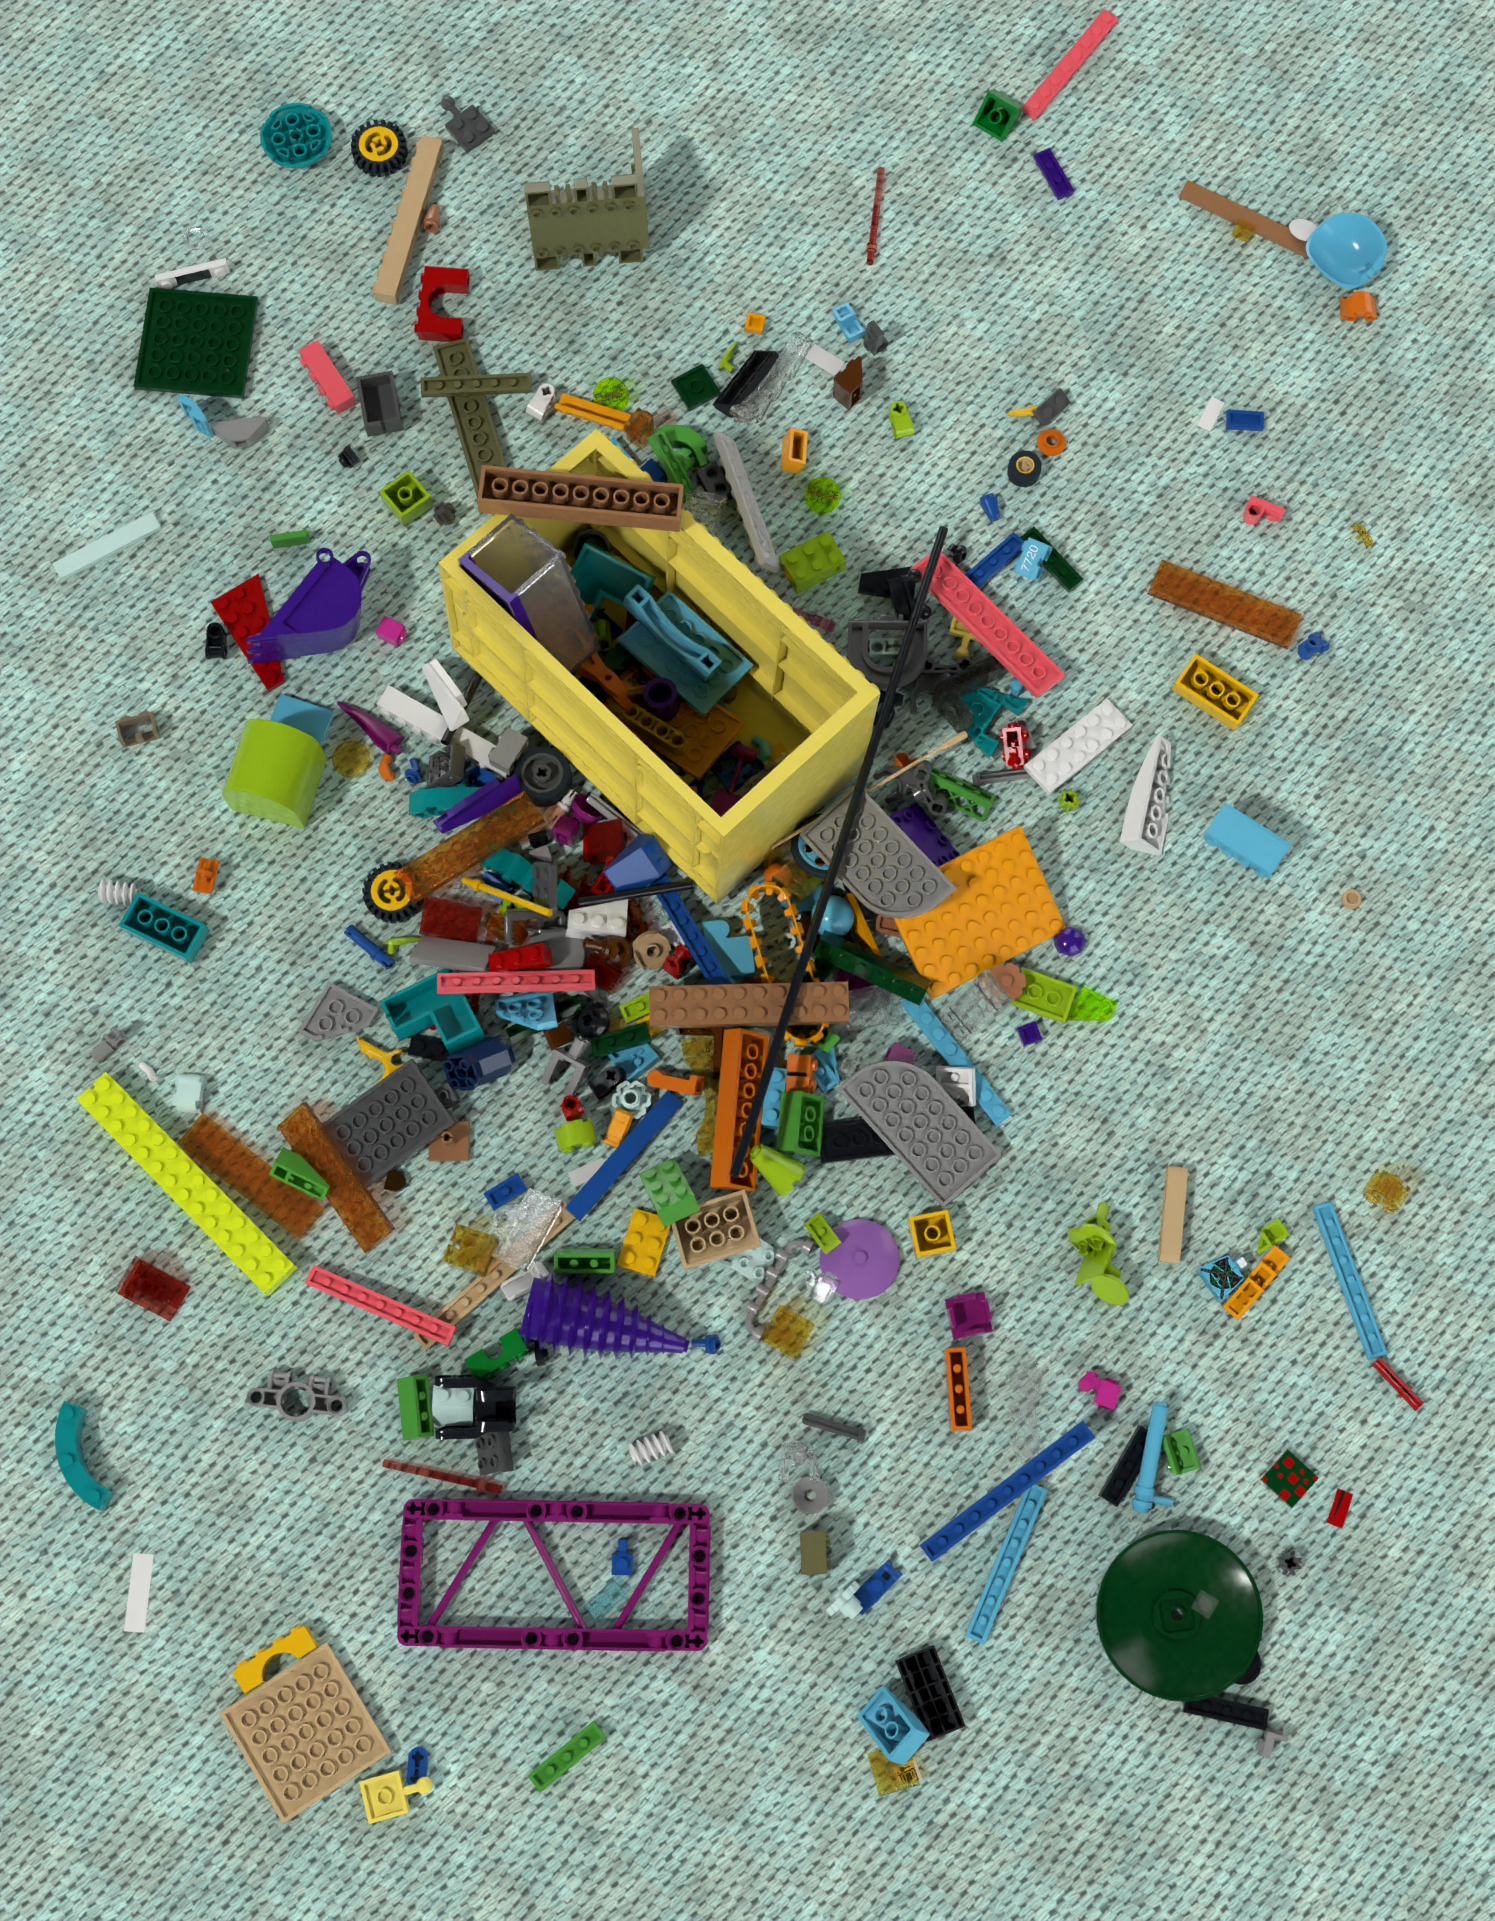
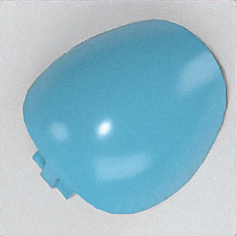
[1306,213,1387,289]

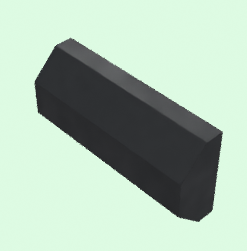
[712,350,780,418]
[895,1645,966,1742]

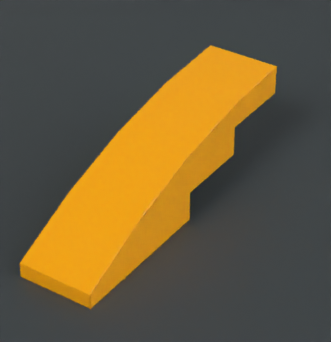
[1222,1245,1290,1320]

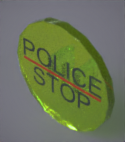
[593,377,629,411]
[804,477,841,514]

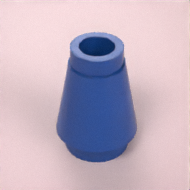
[979,493,1001,522]

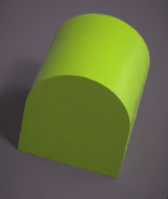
[222,719,327,829]

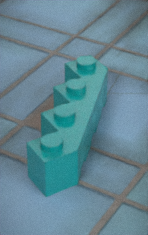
[476,839,576,909]

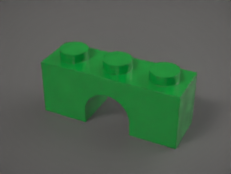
[464,1328,531,1380]

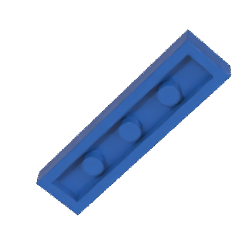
[965,532,1024,588]

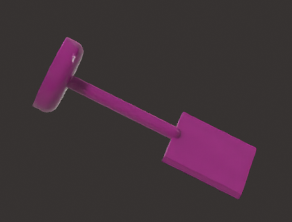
[710,744,757,817]

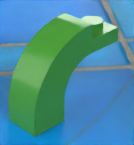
[652,425,710,469]

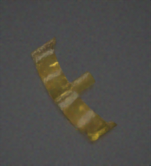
[1350,522,1373,549]

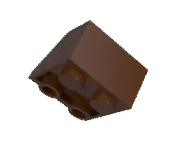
[833,356,863,410]

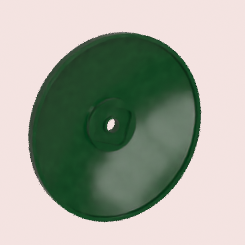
[1095,1530,1263,1702]

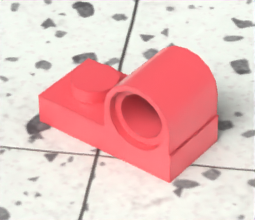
[1243,495,1285,525]

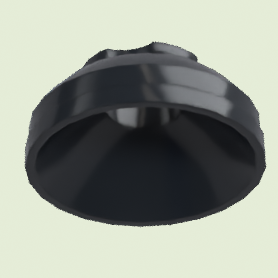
[576,1004,610,1039]

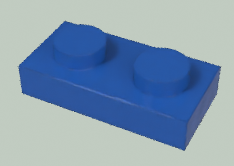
[483,1173,528,1211]

